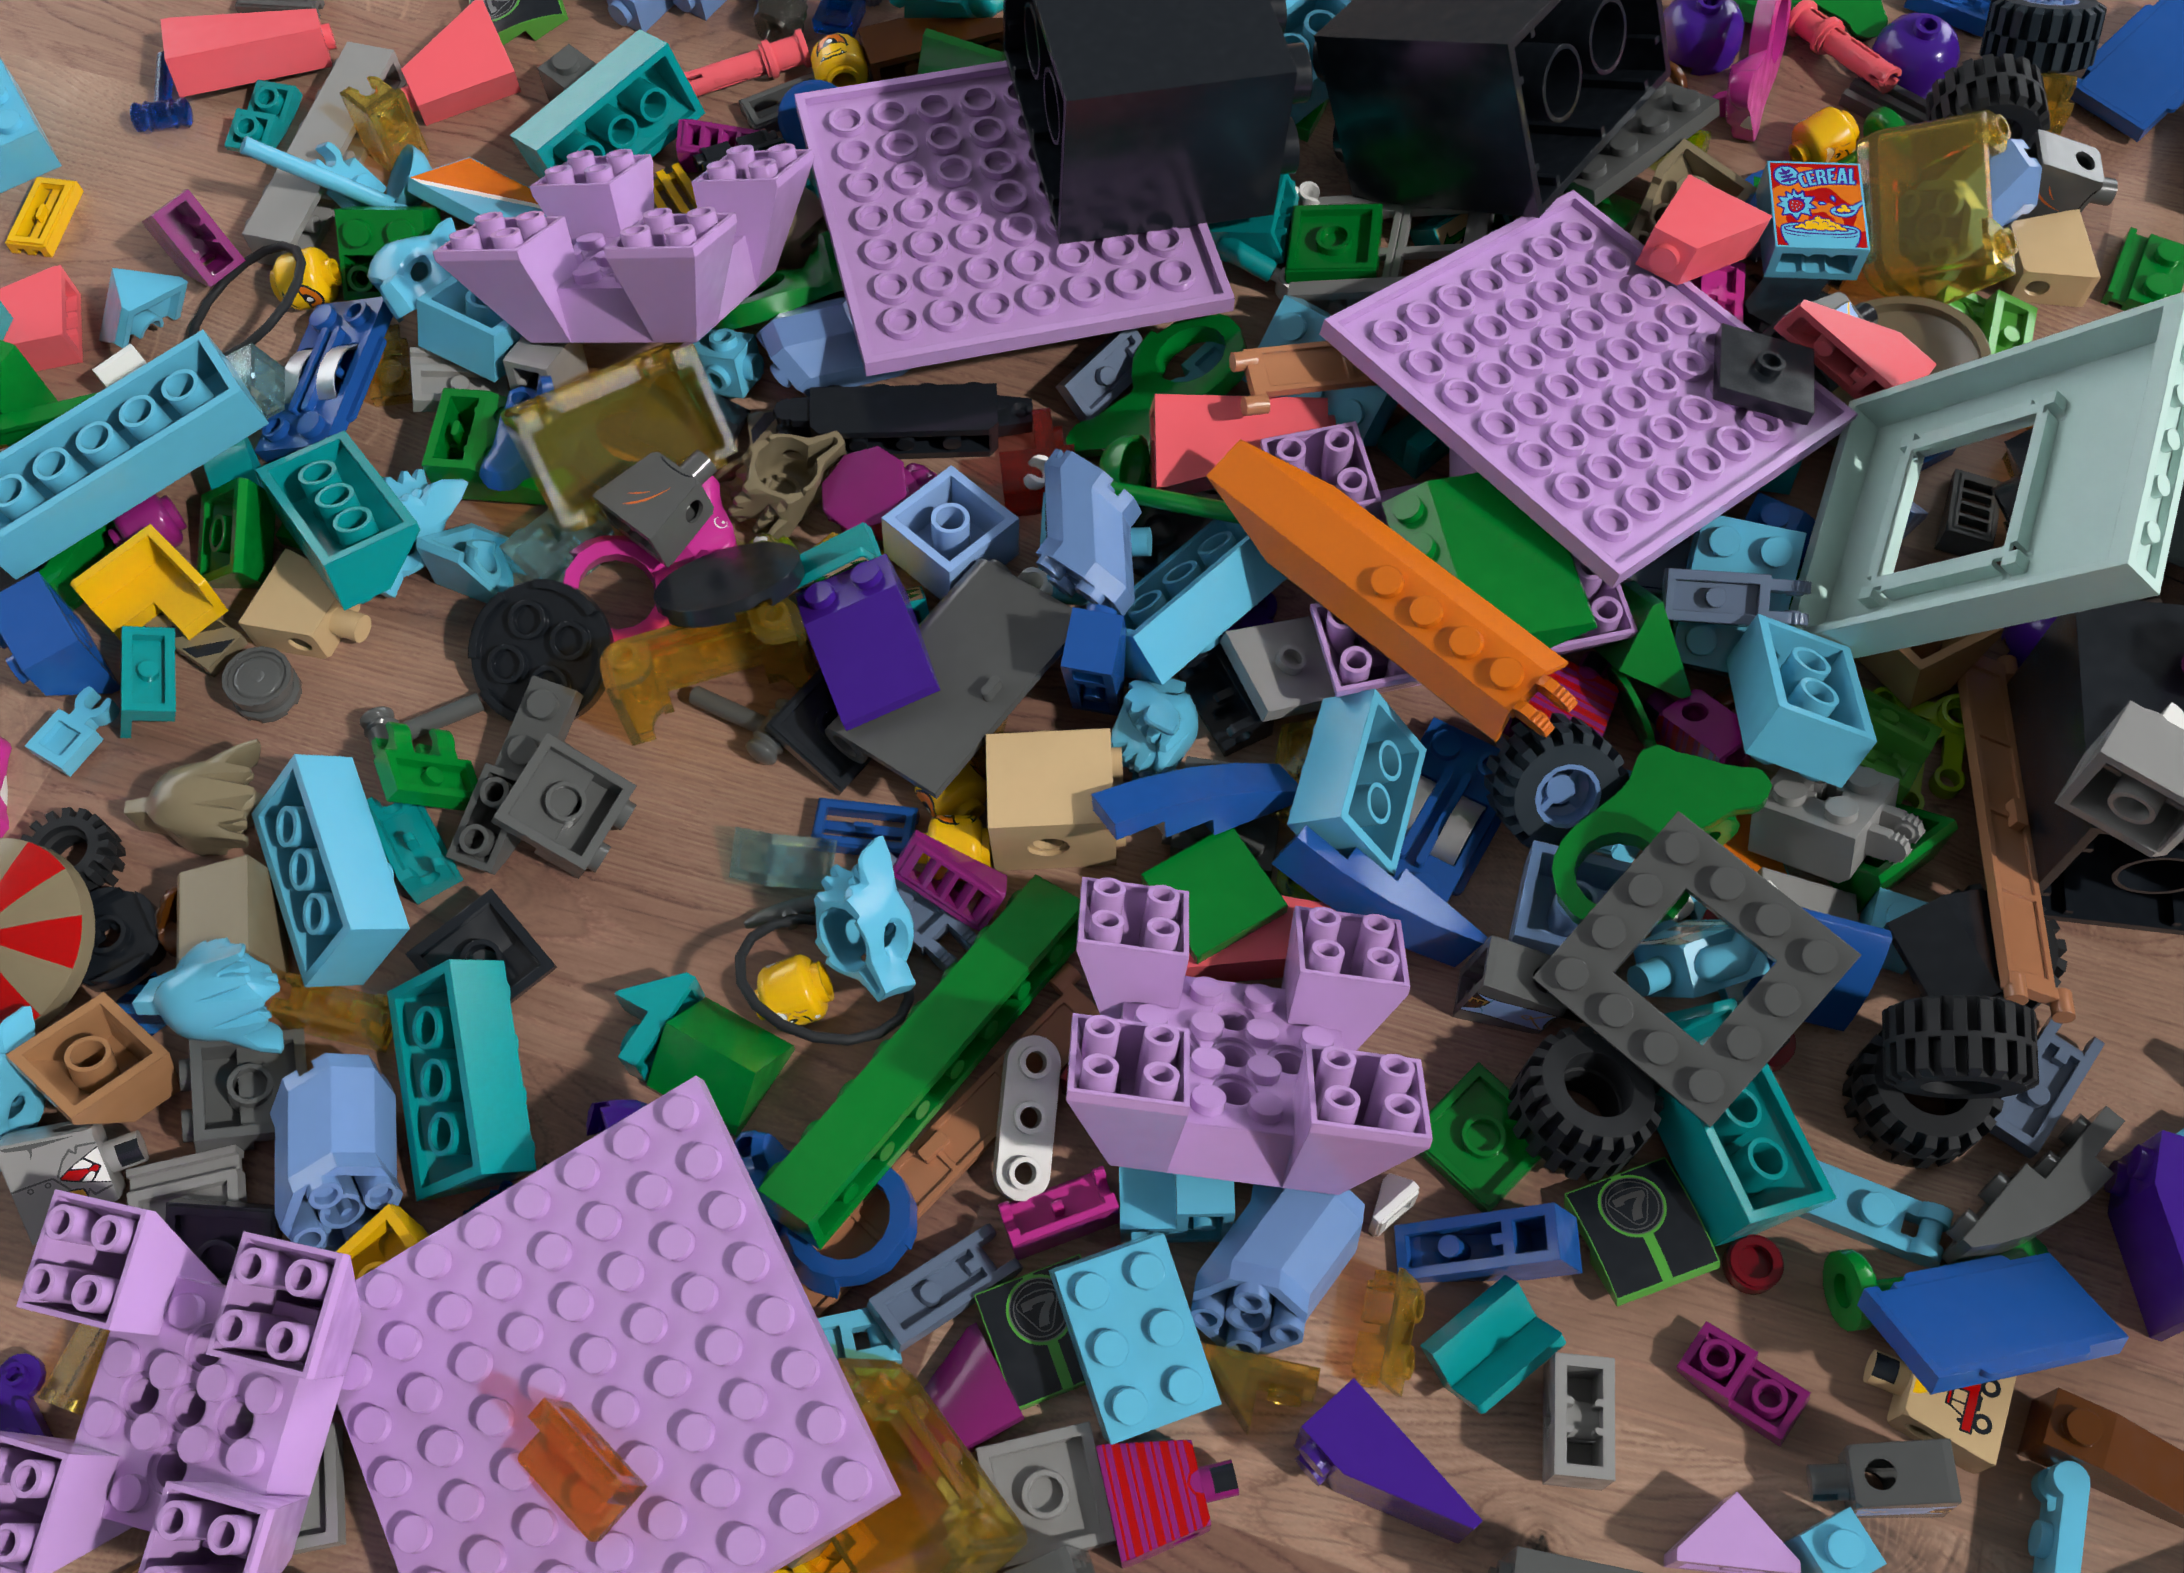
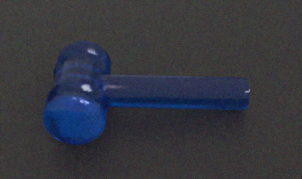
[129,51,194,133]

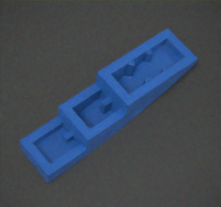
[1091,763,1298,840]
[1271,825,1487,967]

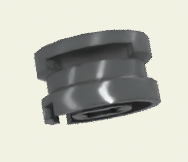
[222,646,302,723]

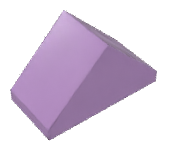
[1664,1492,1801,1573]

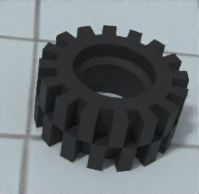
[20,807,126,892]

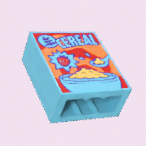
[1756,161,1870,280]

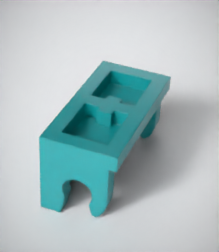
[367,797,464,905]

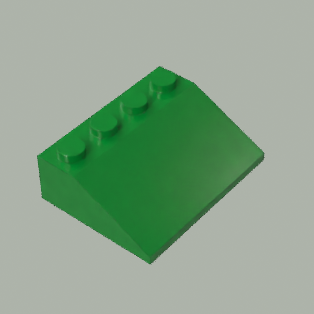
[1382,473,1598,648]

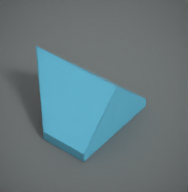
[99,268,188,348]
[416,523,514,603]

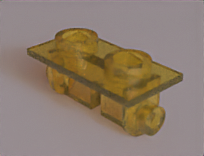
[1351,1268,1425,1397]

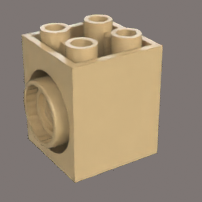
[986,728,1126,871]

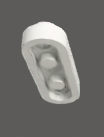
[992,1035,1061,1201]

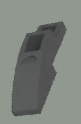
[446,676,584,875]
[1941,1106,2125,1265]

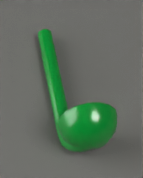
[1099,434,1240,524]

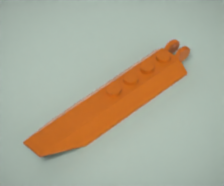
[1206,439,1578,743]

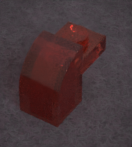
[999,408,1074,517]

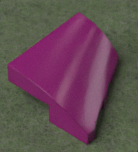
[898,1322,1025,1479]

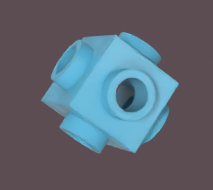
[685,328,764,399]

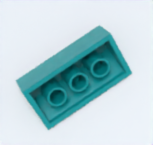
[510,29,705,179]
[255,430,420,611]
[387,959,537,1202]
[1656,998,1837,1247]

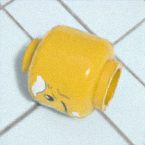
[1788,106,1860,163]
[753,954,834,1029]

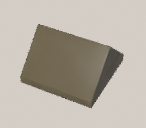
[176,854,289,979]

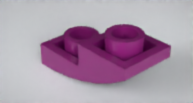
[1676,1321,1811,1447]

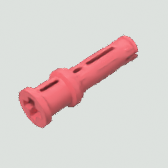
[1787,0,1902,94]
[684,28,812,97]

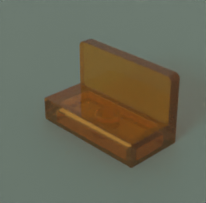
[518,1397,648,1542]

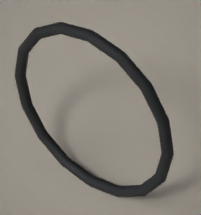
[188,241,306,361]
[735,914,915,1046]

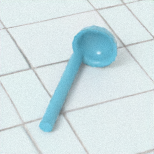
[240,136,432,206]

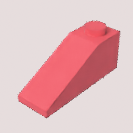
[1773,299,1937,399]

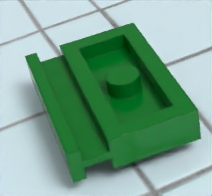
[2100,227,2184,311]

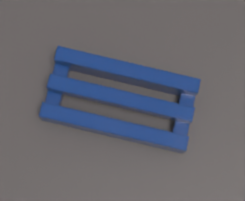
[810,798,920,859]

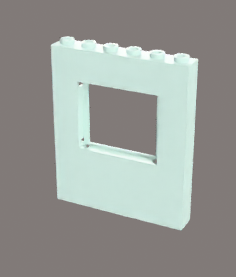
[1790,292,2184,659]

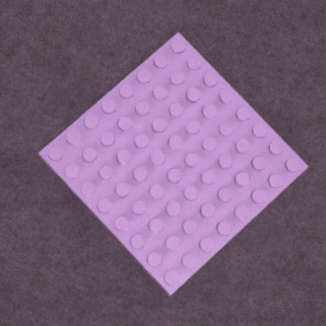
[794,61,1235,377]
[1319,190,1858,589]
[337,1076,901,1573]

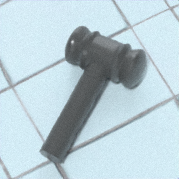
[689,686,789,765]
[360,692,485,758]

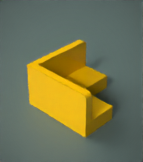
[70,524,229,641]

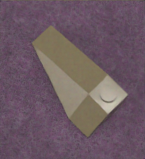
[1630,138,1757,246]

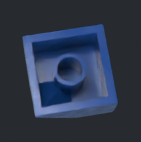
[0,572,121,696]

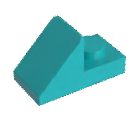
[614,972,705,1083]

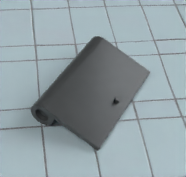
[825,558,1072,799]

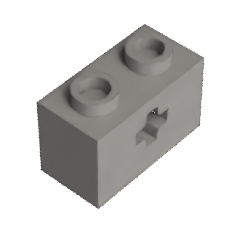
[1542,1352,1615,1491]

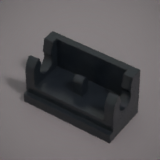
[1178,636,1274,757]

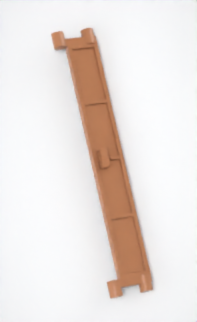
[1229,341,1377,416]
[1957,655,2076,1023]
[800,963,1100,1318]

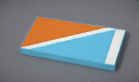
[408,157,546,226]

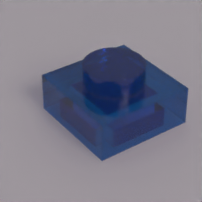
[812,0,866,38]

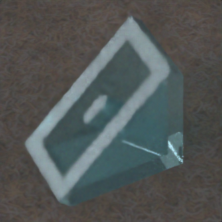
[729,826,837,890]

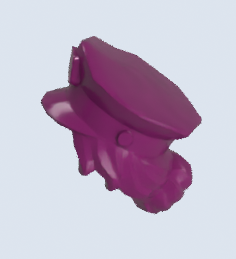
[822,446,937,542]

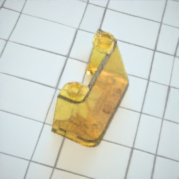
[1857,110,2019,304]
[500,342,739,531]
[600,598,817,746]
[830,1358,1028,1573]

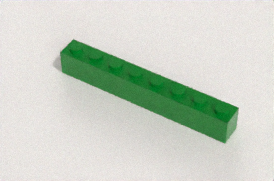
[757,874,1080,1250]

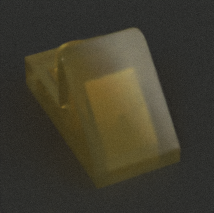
[1204,1344,1321,1435]

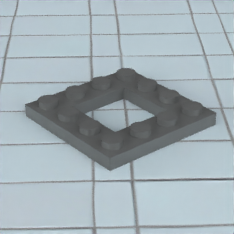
[1532,811,1861,1128]

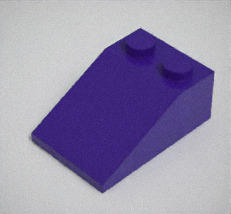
[795,553,941,731]
[2104,1130,2184,1342]
[1294,1378,1483,1544]

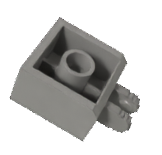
[2055,700,2184,857]
[1748,765,1926,883]

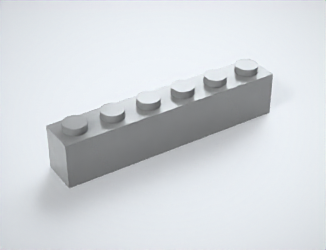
[242,41,406,266]

